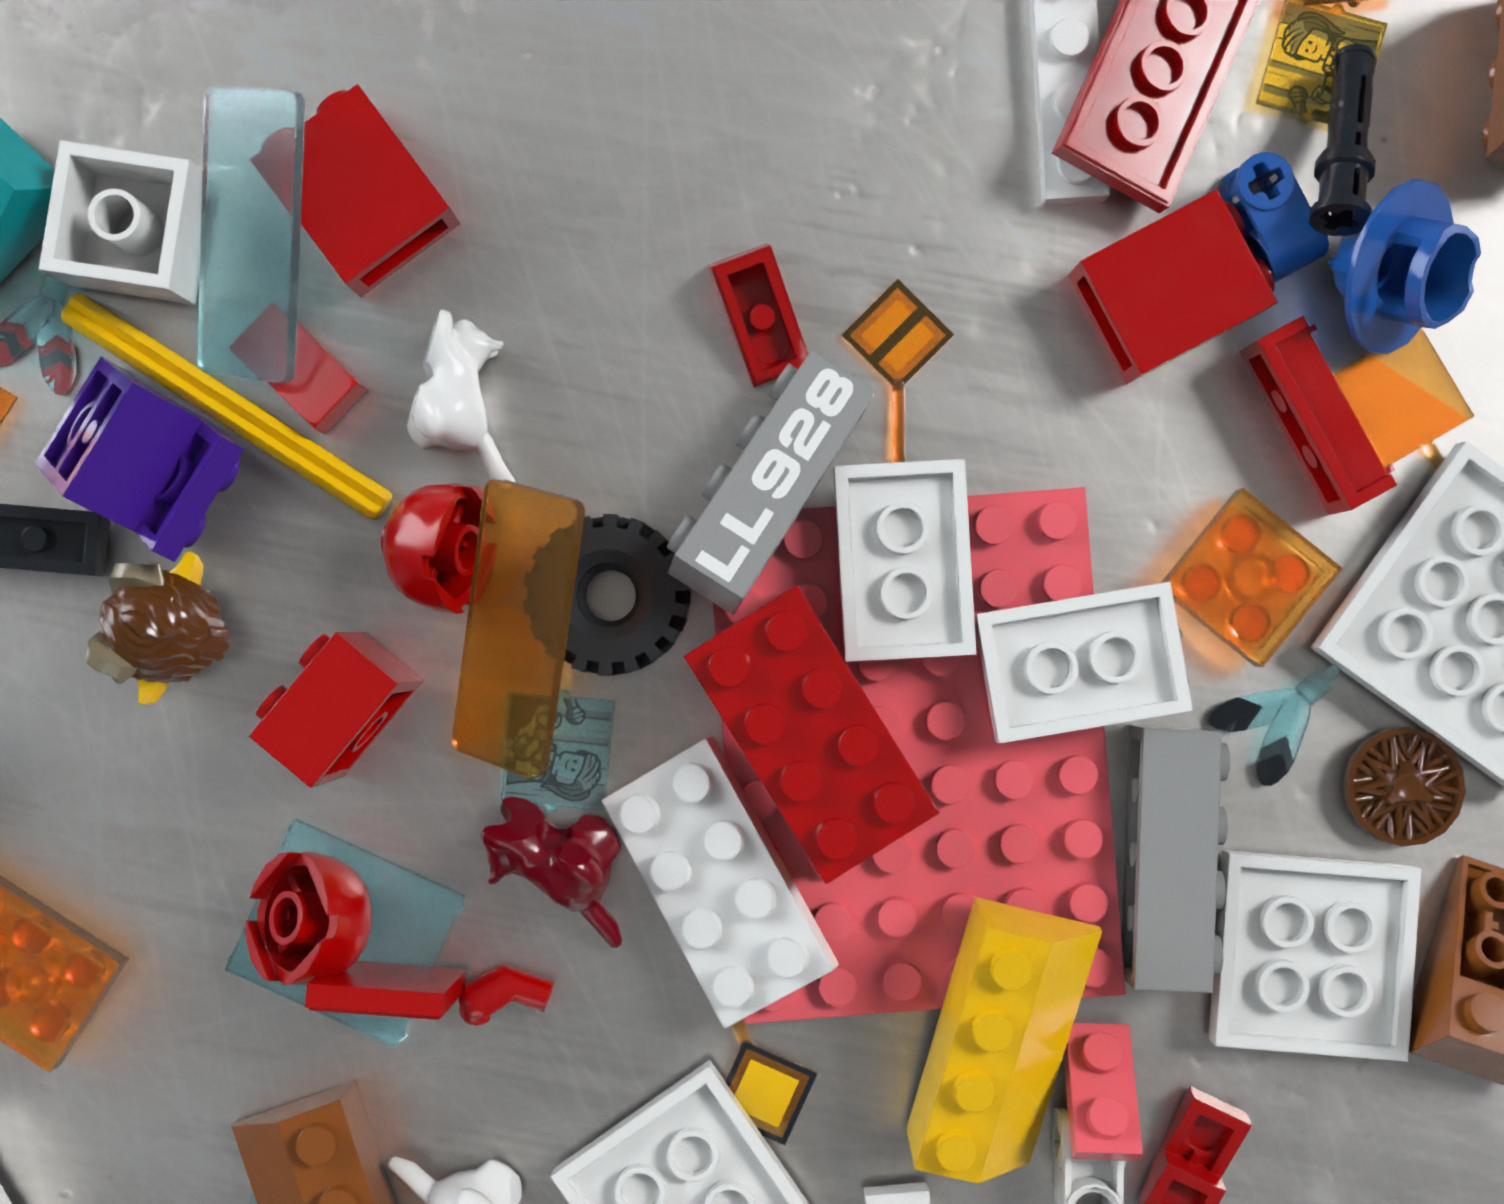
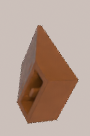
[1409,855,1504,1085]

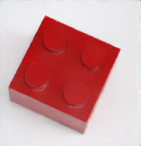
[248,632,425,788]

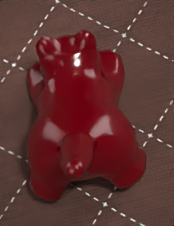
[481,796,622,948]

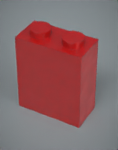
[254,84,461,297]
[1068,189,1278,385]

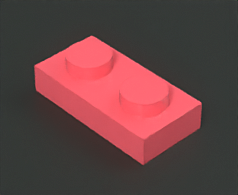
[1063,1023,1143,1161]

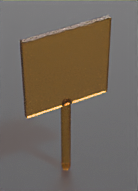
[1334,328,1474,470]

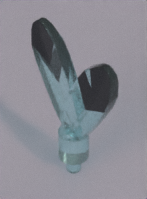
[1207,666,1340,786]

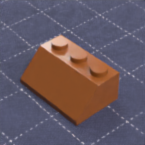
[231,1080,397,1204]

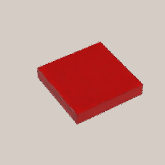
[305,961,467,1020]

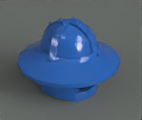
[1328,179,1481,354]

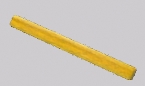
[61,293,393,520]

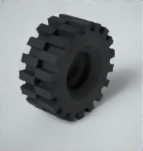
[526,514,691,676]

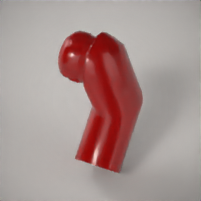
[458,965,555,1026]

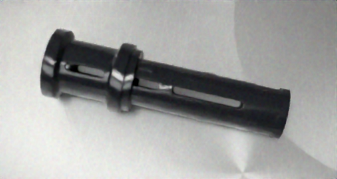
[1309,44,1377,236]

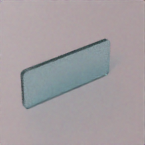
[197,86,305,383]

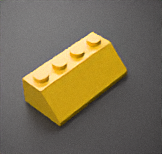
[906,897,1102,1184]

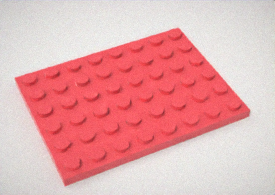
[713,487,1126,1024]

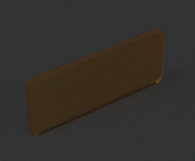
[452,479,585,779]

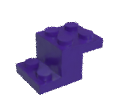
[35,356,244,562]

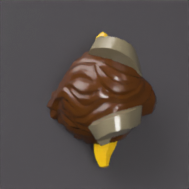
[85,551,231,705]

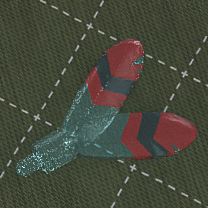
[0,273,76,395]

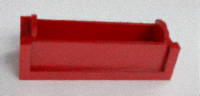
[1239,316,1397,515]

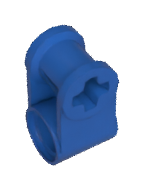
[1217,152,1329,282]

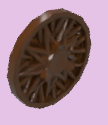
[1343,727,1466,846]

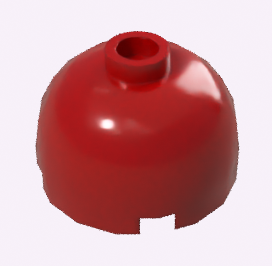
[381,484,501,614]
[245,852,372,985]

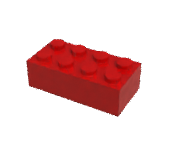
[683,585,940,884]

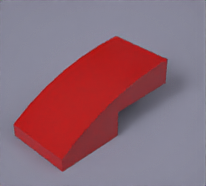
[1137,1086,1252,1204]

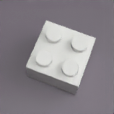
[39,140,215,305]

